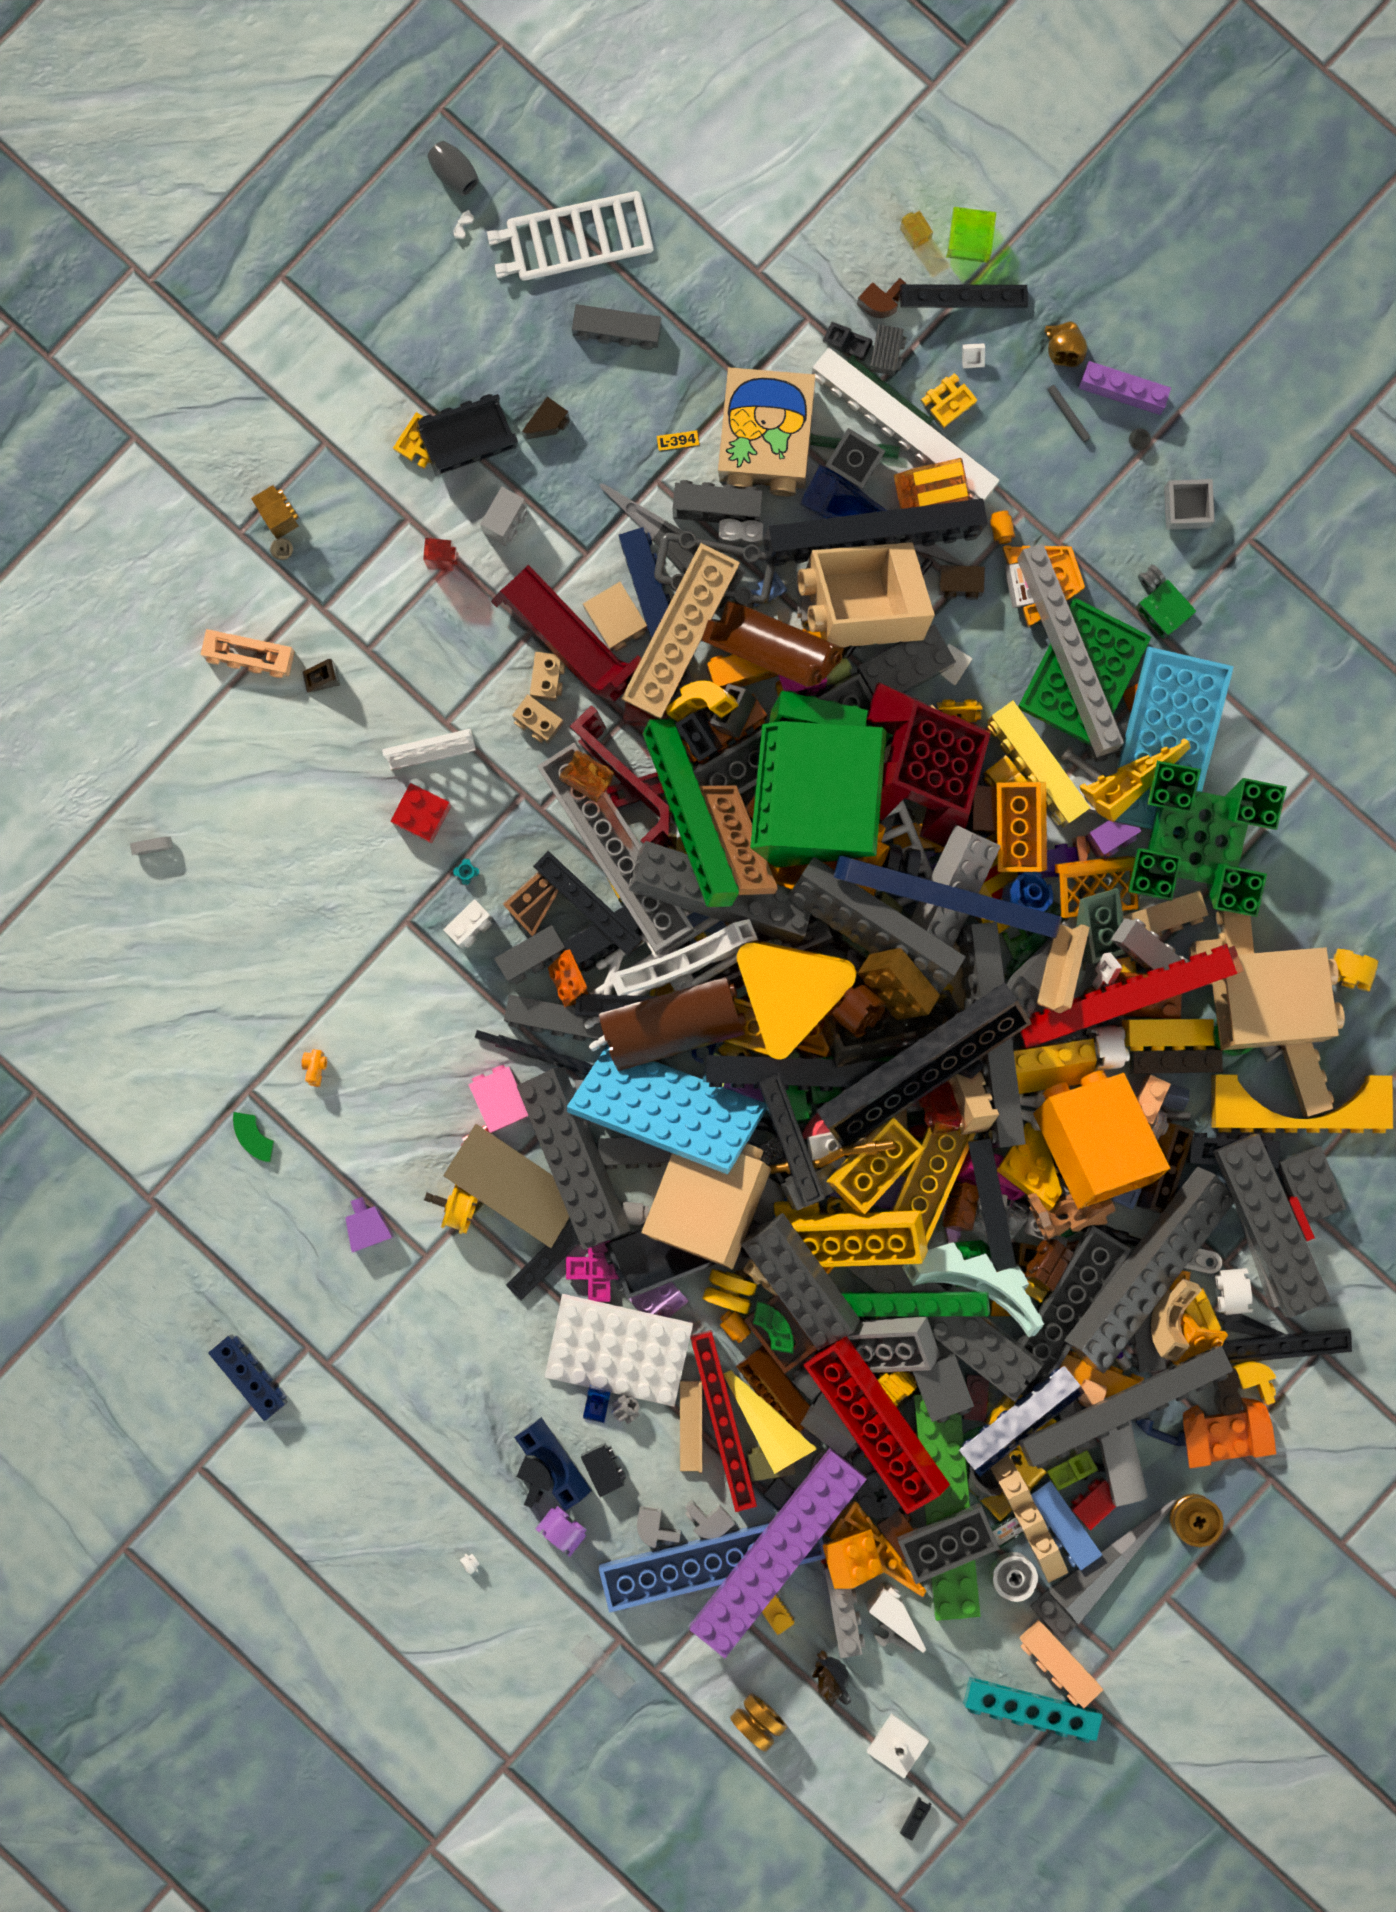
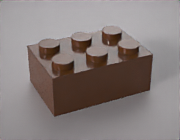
[744,1295,817,1374]

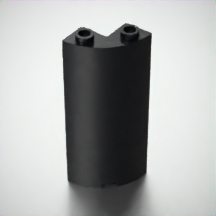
[604,1229,746,1299]

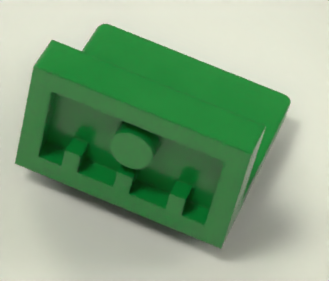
[1135,580,1196,640]

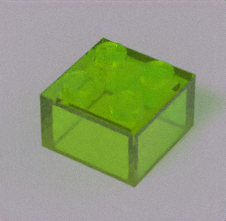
[946,207,997,263]

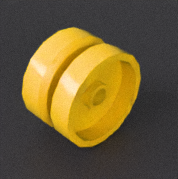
[702,1269,758,1314]

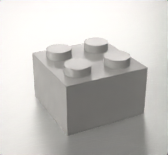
[1164,479,1215,530]
[480,486,528,546]

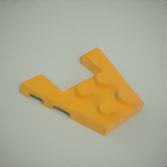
[1002,545,1085,627]

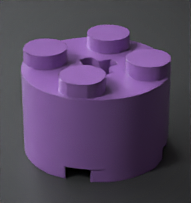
[535,1506,587,1557]

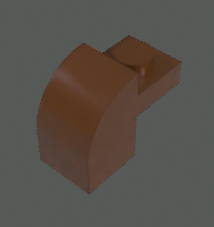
[857,278,906,318]

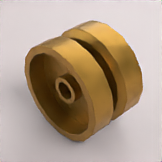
[1169,1493,1224,1548]
[730,1693,788,1752]

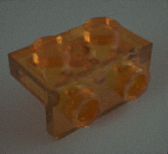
[559,750,614,802]

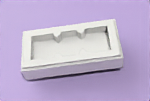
[807,1132,842,1160]

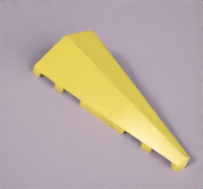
[723,1370,817,1474]

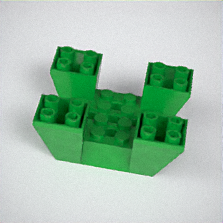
[1128,760,1287,917]

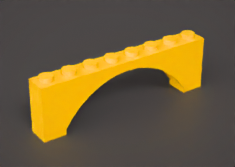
[1211,1075,1393,1133]

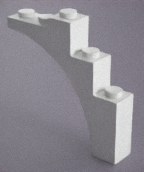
[610,919,758,996]

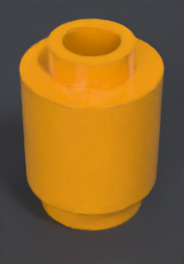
[990,511,1015,544]
[719,1310,751,1344]

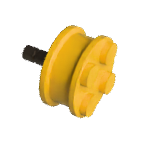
[424,1184,478,1234]

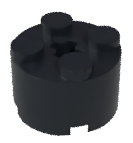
[856,1470,900,1518]

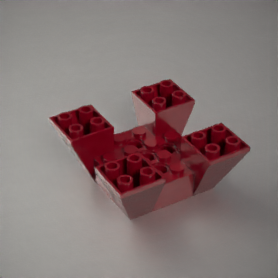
[866,682,991,847]

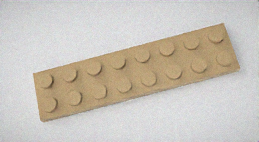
[621,543,740,719]

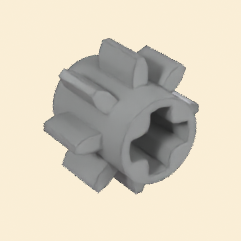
[612,1395,640,1424]

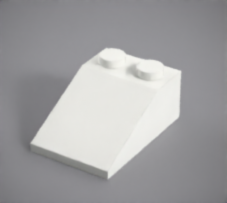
[866,1583,926,1653]

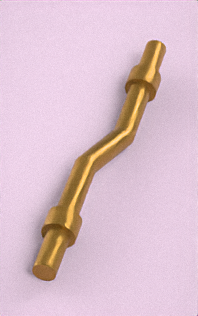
[770,1140,896,1174]

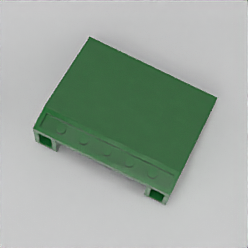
[750,721,886,868]

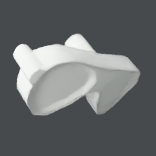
[453,210,474,239]

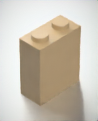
[583,582,648,652]

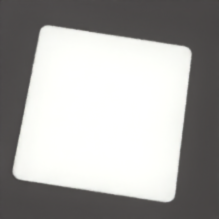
[941,644,972,685]

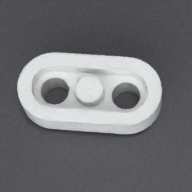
[1185,1249,1222,1274]

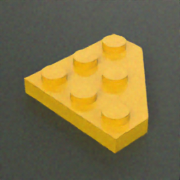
[997,1122,1062,1211]

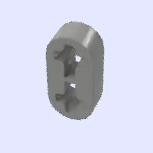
[130,837,173,856]

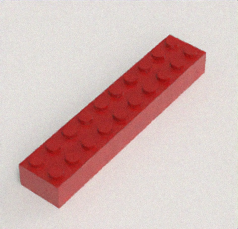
[1020,944,1244,1049]

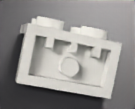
[443,899,493,949]

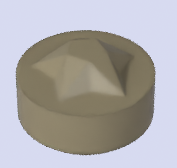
[270,538,293,560]

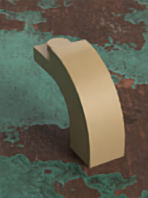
[1151,1279,1202,1362]

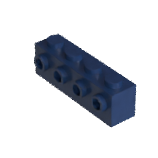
[208,1334,288,1422]

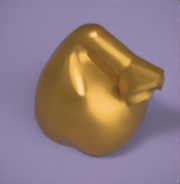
[1044,321,1087,367]

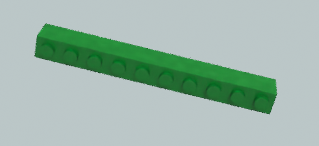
[643,719,739,907]

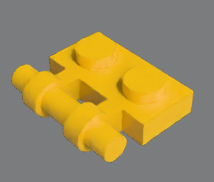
[920,373,977,429]
[393,412,430,469]

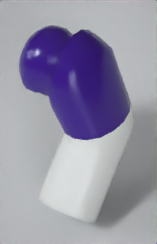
[1115,1351,1132,1371]

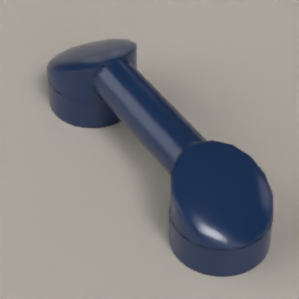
[1135,1418,1186,1446]

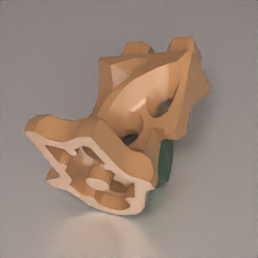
[1028,1193,1115,1240]

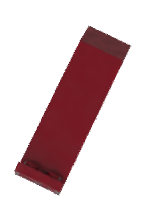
[491,564,642,702]
[569,705,677,851]

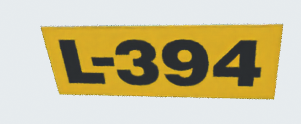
[657,430,699,451]

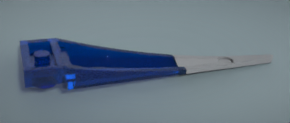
[800,465,964,566]

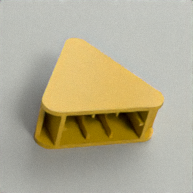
[737,940,856,1059]

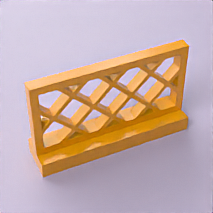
[1055,856,1138,918]

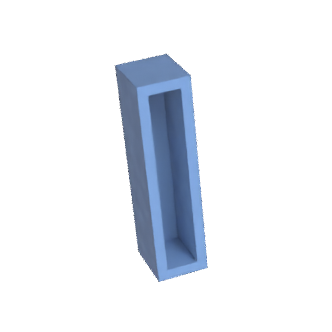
[1030,1478,1102,1570]

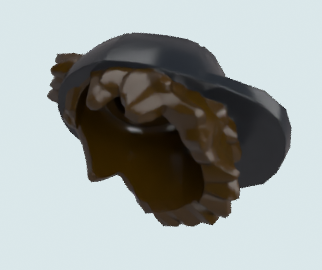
[812,1650,851,1707]

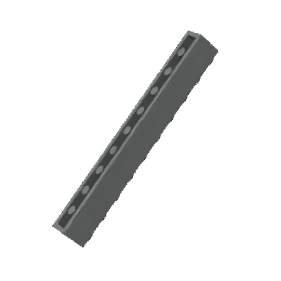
[1018,1346,1233,1469]

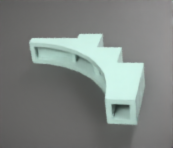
[902,1242,1044,1337]

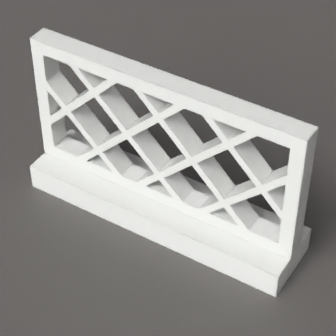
[382,729,476,771]

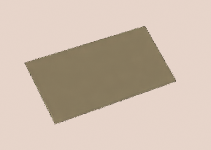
[443,1124,569,1248]

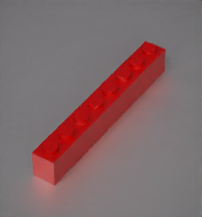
[690,1330,757,1512]

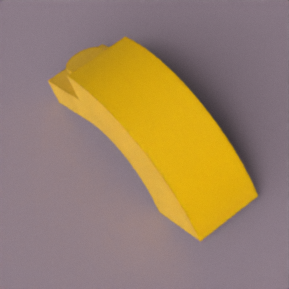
[666,681,739,722]

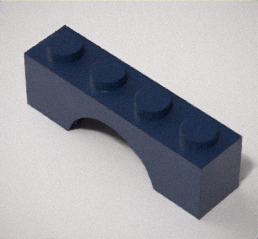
[514,1417,592,1511]

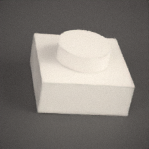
[962,343,985,368]

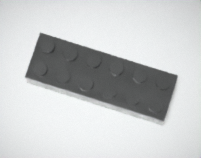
[741,1213,860,1351]

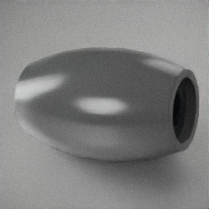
[427,141,479,196]

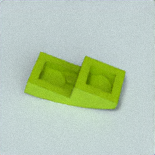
[1047,1450,1098,1491]

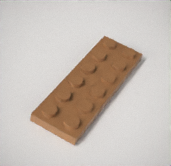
[699,786,778,895]

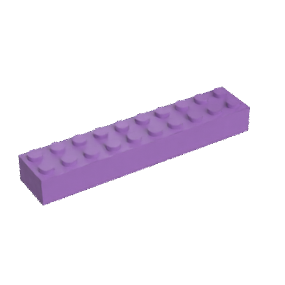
[689,1448,867,1658]

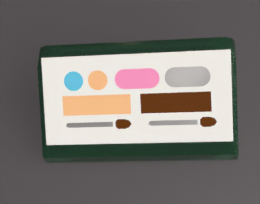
[991,1513,1023,1548]

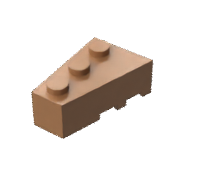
[502,872,559,936]

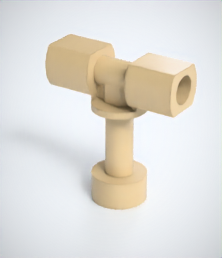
[735,1259,778,1296]

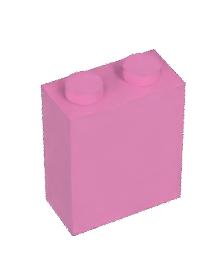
[468,1064,528,1133]

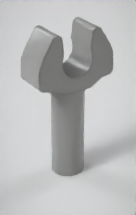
[874,1623,915,1653]

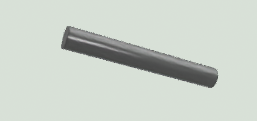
[1047,385,1091,442]

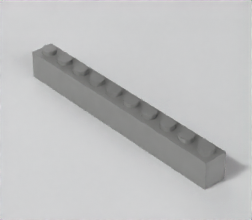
[1017,543,1124,757]

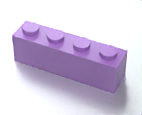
[1079,361,1171,415]

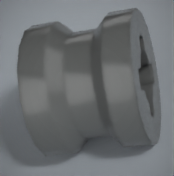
[1138,564,1166,592]

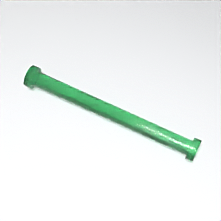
[847,355,934,425]

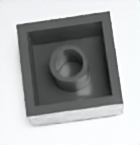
[825,428,886,489]

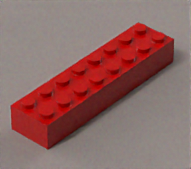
[804,1336,950,1515]

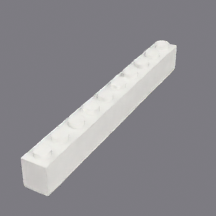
[812,348,999,501]

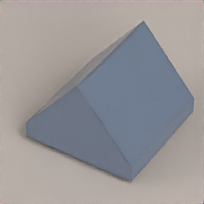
[1162,1085,1190,1111]

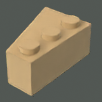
[945,1071,999,1135]

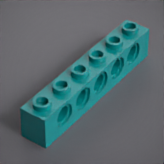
[963,1677,1103,1743]

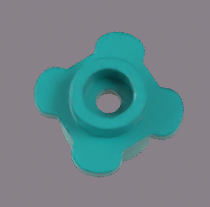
[453,859,479,885]

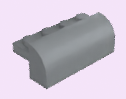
[1099,1420,1148,1507]

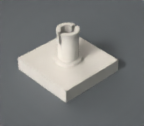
[867,1714,929,1778]

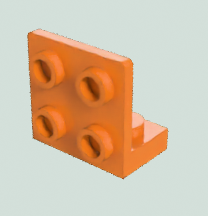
[548,949,588,1007]

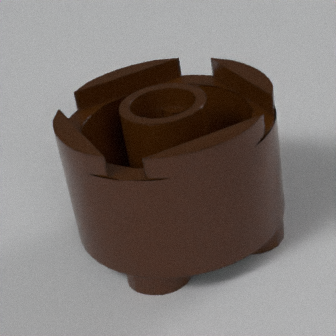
[832,985,886,1038]

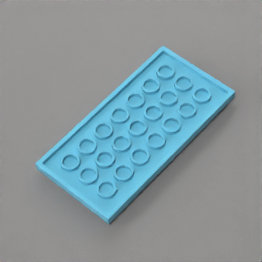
[1105,647,1234,835]
[567,1044,767,1175]

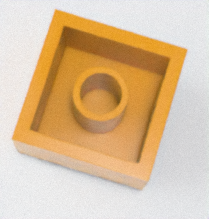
[822,1529,883,1589]

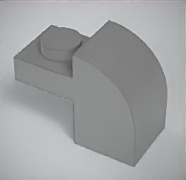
[685,1500,735,1539]
[637,1506,681,1548]

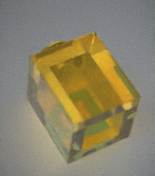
[900,210,933,250]

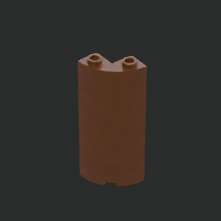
[701,601,844,687]
[599,977,747,1071]

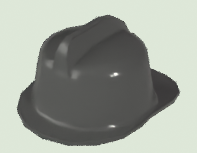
[968,1465,1002,1500]

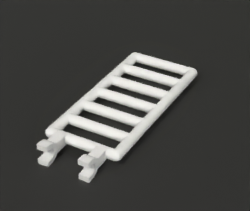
[487,191,654,281]

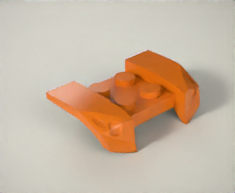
[1183,1397,1276,1468]

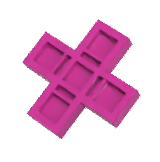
[566,1240,618,1302]

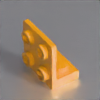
[1171,1313,1228,1365]

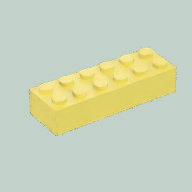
[987,701,1091,828]

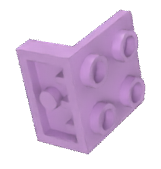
[629,1282,688,1318]

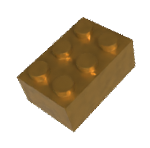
[858,948,940,1020]

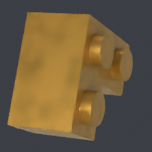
[251,485,299,539]

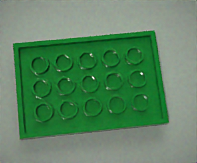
[1018,597,1151,747]

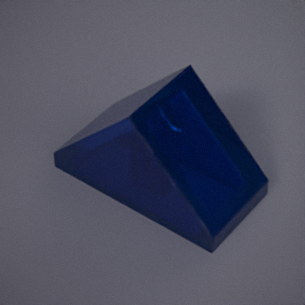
[583,1385,612,1423]

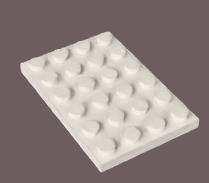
[545,1294,693,1407]

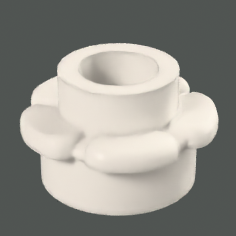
[460,1554,480,1575]

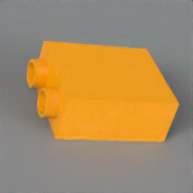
[1033,1070,1170,1210]

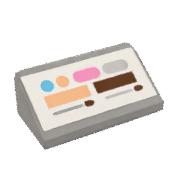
[1004,563,1035,608]

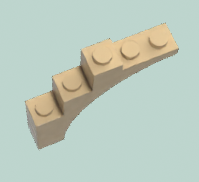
[990,1454,1068,1583]

